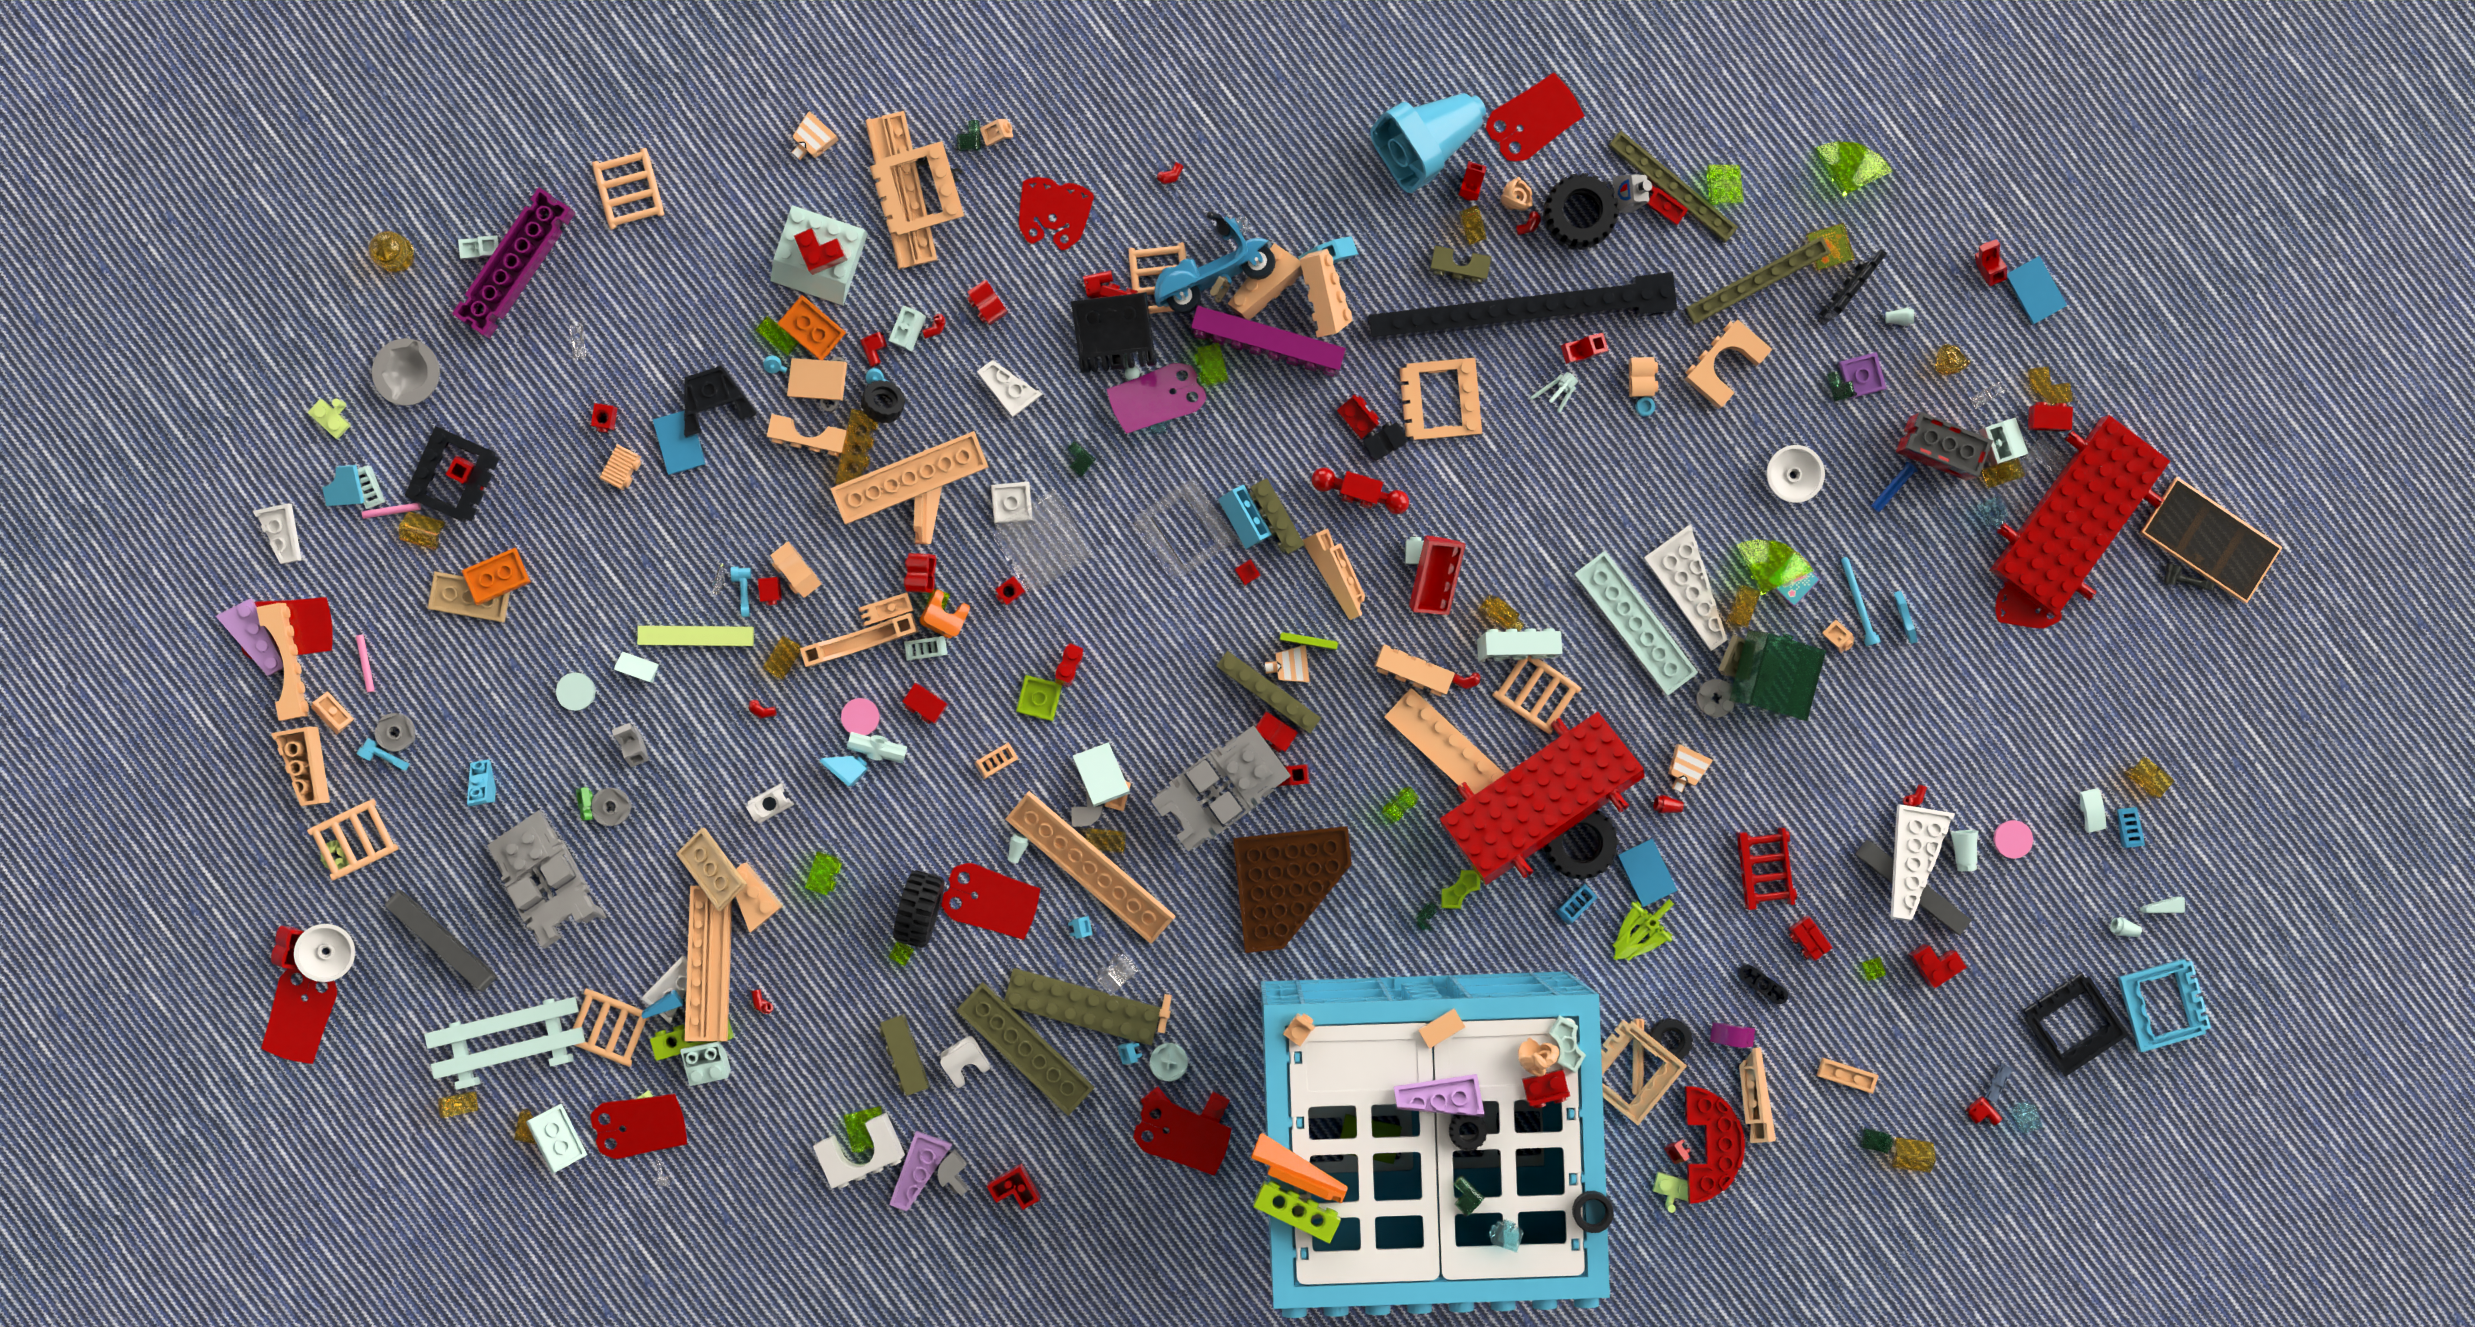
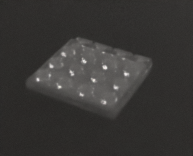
[991,490,1094,592]

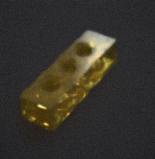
[835,409,878,485]

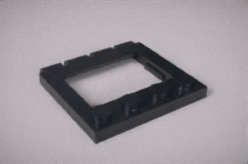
[1818,249,1887,325]
[404,426,500,523]
[2023,972,2129,1077]

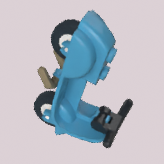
[1154,211,1276,314]

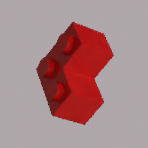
[794,228,848,275]
[1908,944,1967,989]
[987,1163,1041,1210]

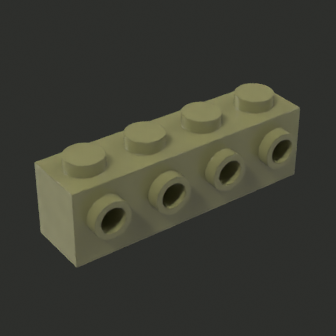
[1249,478,1305,555]
[879,1013,930,1096]

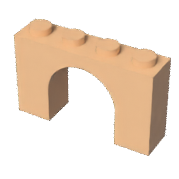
[1684,319,1772,409]

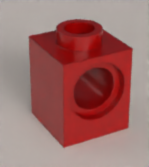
[591,403,618,433]
[995,576,1026,606]
[758,577,782,606]

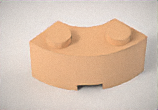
[770,541,822,598]

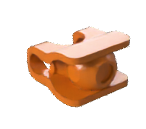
[919,589,970,638]

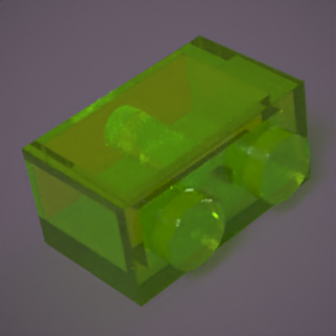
[1194,343,1229,388]
[805,851,843,895]

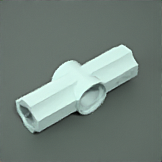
[847,732,907,764]

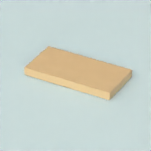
[427,571,510,623]
[676,828,747,911]

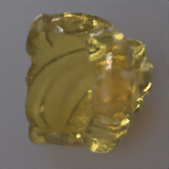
[1935,344,1970,376]

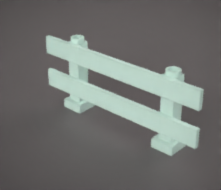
[424,997,585,1090]

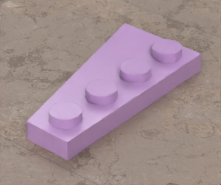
[216,599,284,676]
[1394,1074,1484,1117]
[889,1131,952,1211]

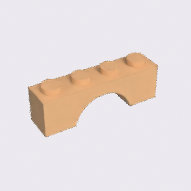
[767,414,849,457]

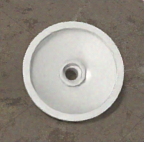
[1767,445,1825,503]
[294,924,355,982]

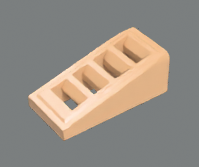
[975,742,1018,780]

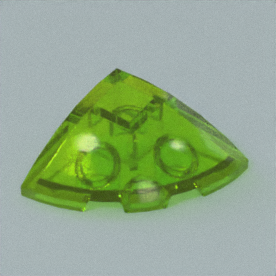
[1815,141,1893,197]
[1736,539,1814,595]

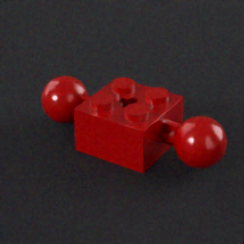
[1311,467,1409,514]

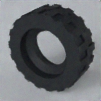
[861,380,905,424]
[1649,1018,1693,1060]

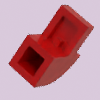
[1458,161,1487,201]
[1975,239,2007,287]
[1561,333,1609,364]
[445,456,484,490]
[1278,764,1310,786]

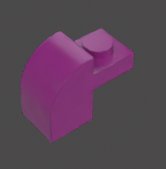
[1710,1022,1755,1048]

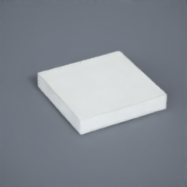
[991,482,1033,524]

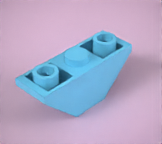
[1298,236,1358,264]
[467,759,496,807]

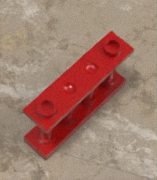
[1736,827,1797,910]

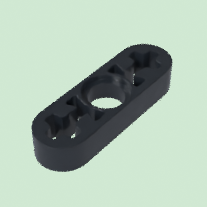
[1738,964,1788,1004]

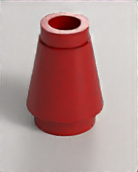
[1653,794,1684,813]

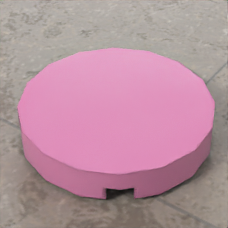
[841,698,880,735]
[1993,820,2033,859]

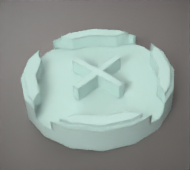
[556,672,596,711]
[1150,1043,1188,1081]

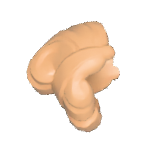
[1500,177,1532,211]
[1518,1037,1559,1077]

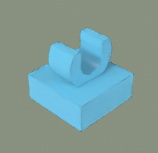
[1068,916,1092,939]
[1117,1043,1142,1064]

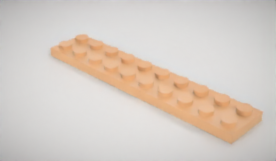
[1005,791,1176,944]

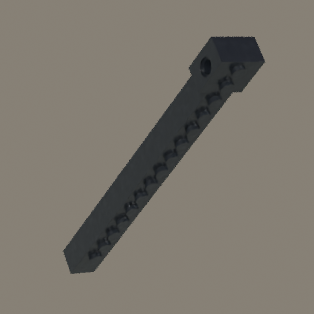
[1368,272,1678,341]

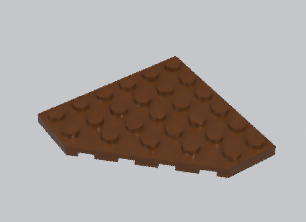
[1233,826,1352,953]

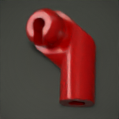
[1157,162,1184,184]
[922,314,946,339]
[748,700,777,718]
[751,989,773,1014]

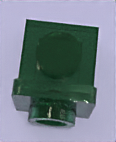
[1415,901,1437,931]
[1860,1128,1893,1154]

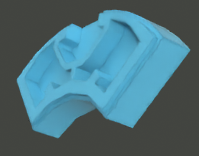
[1894,591,1918,644]

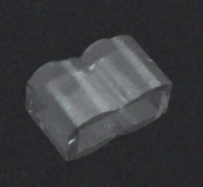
[1096,952,1139,996]

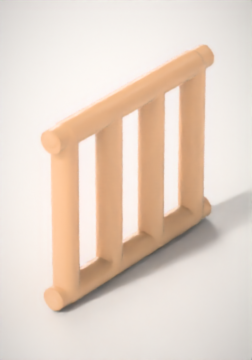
[592,148,664,230]
[1128,242,1186,314]
[1492,655,1581,735]
[307,799,399,881]
[572,988,650,1067]

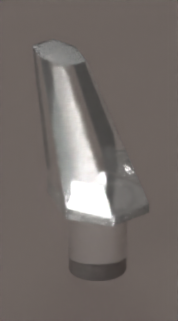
[712,563,725,595]

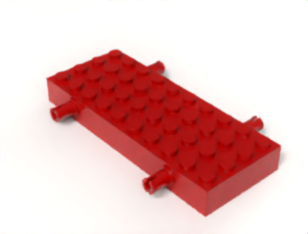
[1989,415,2170,616]
[1440,711,1645,885]

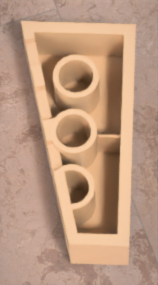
[1228,243,1303,320]
[1300,249,1352,338]
[1374,644,1455,697]
[271,727,330,806]

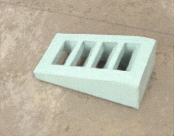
[357,466,385,509]
[904,636,947,661]
[2140,896,2185,913]

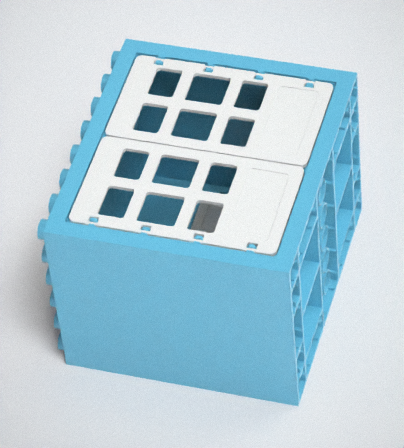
[1261,971,1610,1318]

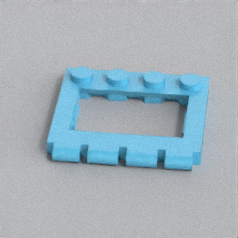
[2118,959,2211,1052]

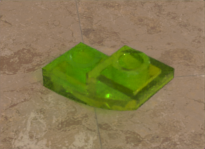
[755,316,799,356]

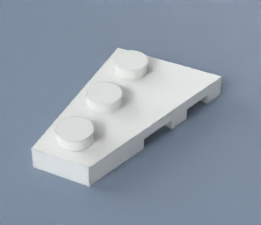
[977,360,1043,418]
[253,504,302,564]
[642,955,688,1024]

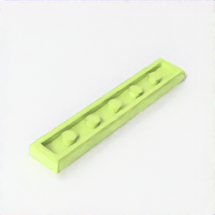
[637,626,754,646]

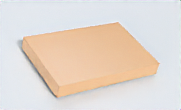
[787,358,847,401]

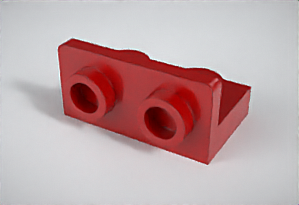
[1337,394,1379,440]
[1522,1069,1571,1108]

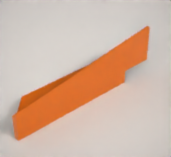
[1251,1133,1348,1203]

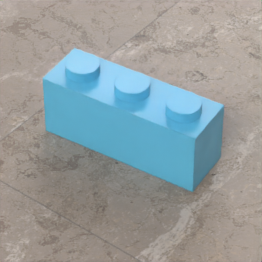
[1218,485,1272,549]

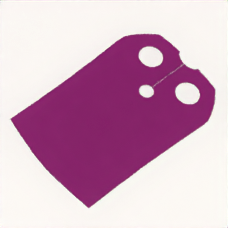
[1106,363,1207,434]

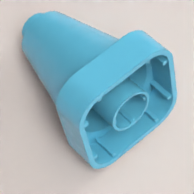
[1370,93,1486,193]

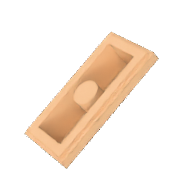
[311,691,354,735]

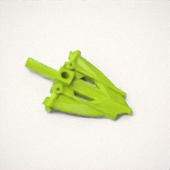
[1612,899,1674,961]

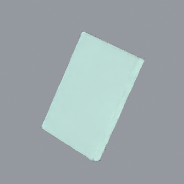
[1073,742,1130,807]
[526,1104,587,1174]

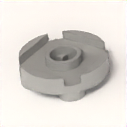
[1696,679,1736,717]
[375,713,415,751]
[591,788,632,826]

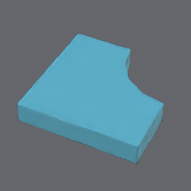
[322,465,364,506]

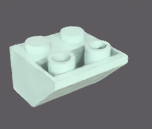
[1979,418,2028,466]
[680,1041,731,1086]

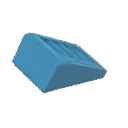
[2117,807,2145,848]
[1556,883,1598,925]
[641,990,683,1019]

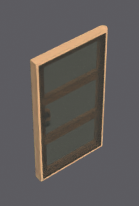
[2139,476,2282,604]

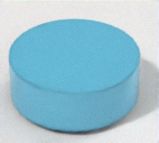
[1635,397,1655,417]

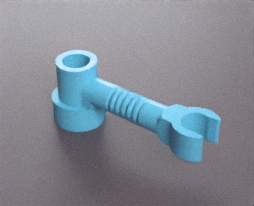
[731,566,751,617]
[356,738,410,771]

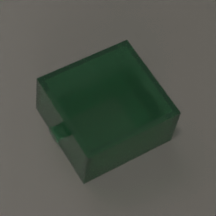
[1729,630,1826,721]

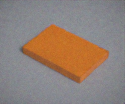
[777,295,846,360]
[461,547,531,606]

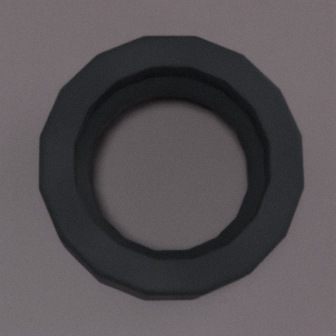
[1572,1191,1614,1233]

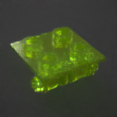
[1706,164,1744,205]
[1381,786,1419,824]
[843,1106,883,1153]

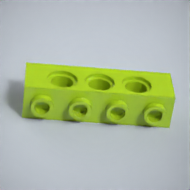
[650,1018,734,1061]
[1253,1180,1341,1244]

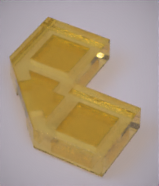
[2028,366,2073,405]

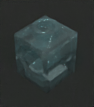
[1976,496,2009,527]
[2012,1101,2043,1133]

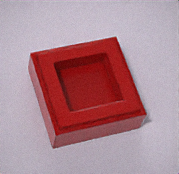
[1234,559,1261,586]

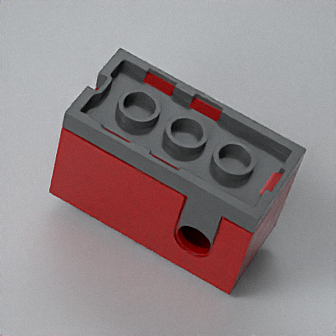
[1895,412,1993,481]

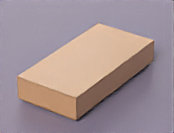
[1418,1008,1465,1049]

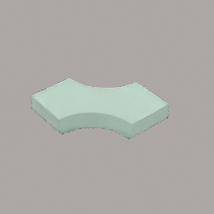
[1549,1015,1586,1073]

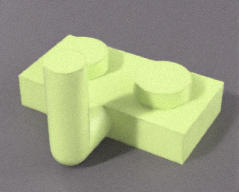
[308,399,351,439]
[1652,1172,1688,1213]

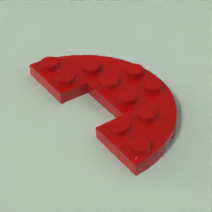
[1684,1086,1745,1204]

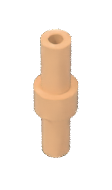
[1157,994,1172,1033]

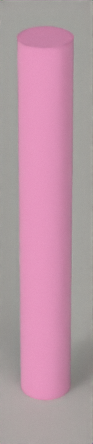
[362,502,421,519]
[356,635,375,692]

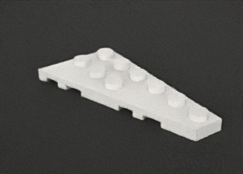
[1644,524,1727,651]
[1891,805,1955,921]

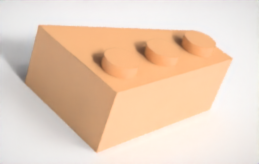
[736,862,783,933]

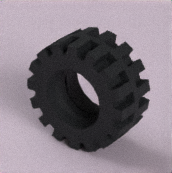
[1449,1115,1487,1151]

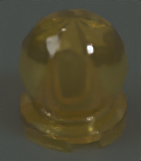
[369,231,415,273]

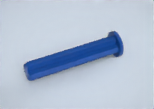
[1871,461,1918,512]

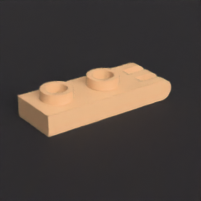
[858,592,914,626]

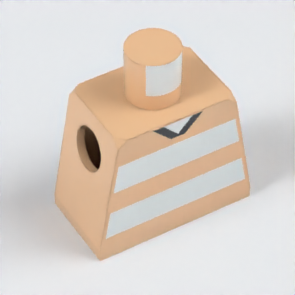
[792,111,839,160]
[1265,645,1310,682]
[1668,744,1713,793]

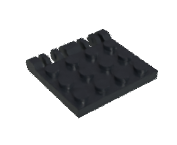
[1071,292,1157,373]

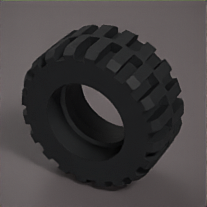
[1543,173,1619,250]
[1543,810,1619,880]
[893,870,945,948]

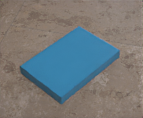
[2007,256,2068,325]
[653,410,706,475]
[1617,838,1678,907]

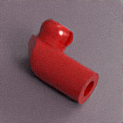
[1516,211,1541,235]
[1452,672,1481,689]
[1903,784,1927,807]

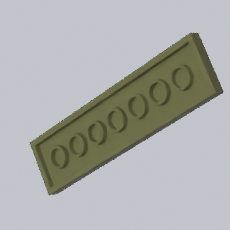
[1004,968,1162,1046]
[956,982,1095,1116]

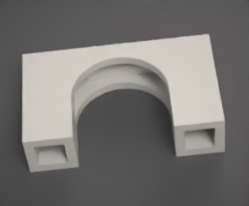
[813,1112,905,1189]

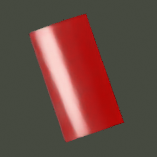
[1409,535,1466,615]

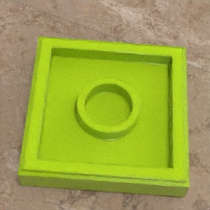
[1016,675,1062,721]

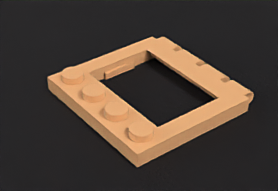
[870,141,965,236]
[1399,358,1482,440]
[1601,1020,1687,1125]

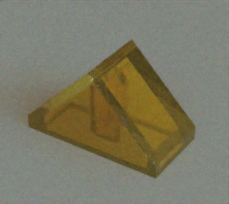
[514,1108,537,1144]

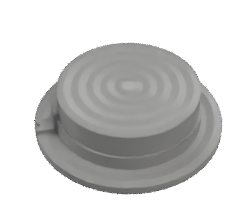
[372,338,440,406]

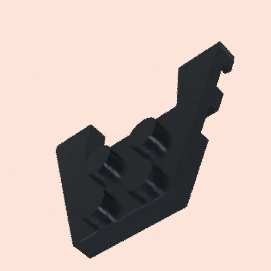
[684,366,757,438]

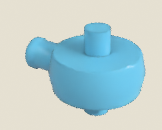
[763,355,787,373]
[865,368,888,384]

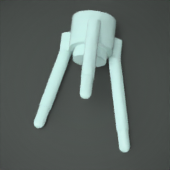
[1530,372,1578,412]

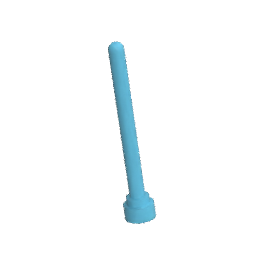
[1841,557,1881,646]

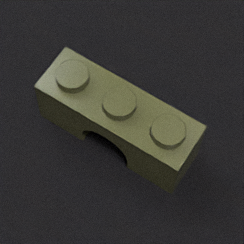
[1429,245,1492,284]

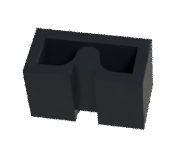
[1363,421,1408,462]

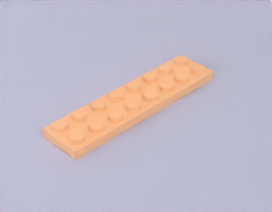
[830,431,989,525]

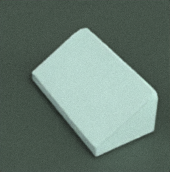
[614,652,659,682]

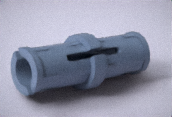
[1985,1063,2013,1103]

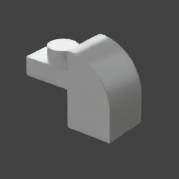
[612,723,649,767]
[1071,790,1103,827]
[938,1149,969,1196]

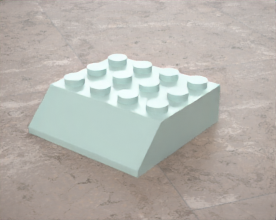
[770,205,868,306]

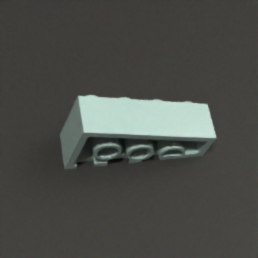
[1477,628,1562,662]

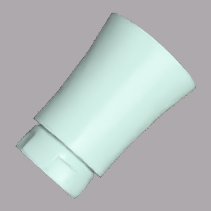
[1951,830,1978,872]

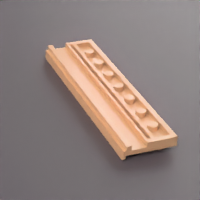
[865,111,938,270]
[1384,688,1505,794]
[685,886,732,1041]

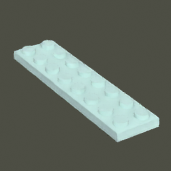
[1574,551,1698,696]

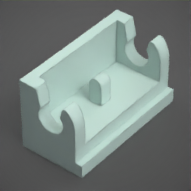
[888,305,926,352]

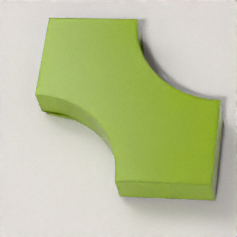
[1441,870,1480,909]

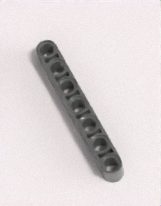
[1855,839,1972,936]
[385,889,497,992]

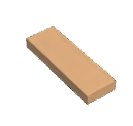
[1816,1057,1879,1094]

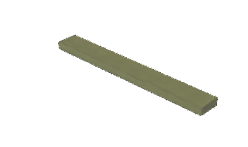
[1608,130,1738,243]
[1685,236,1831,325]

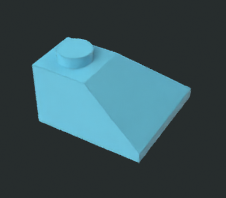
[820,756,869,787]

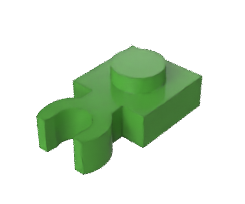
[575,787,593,821]

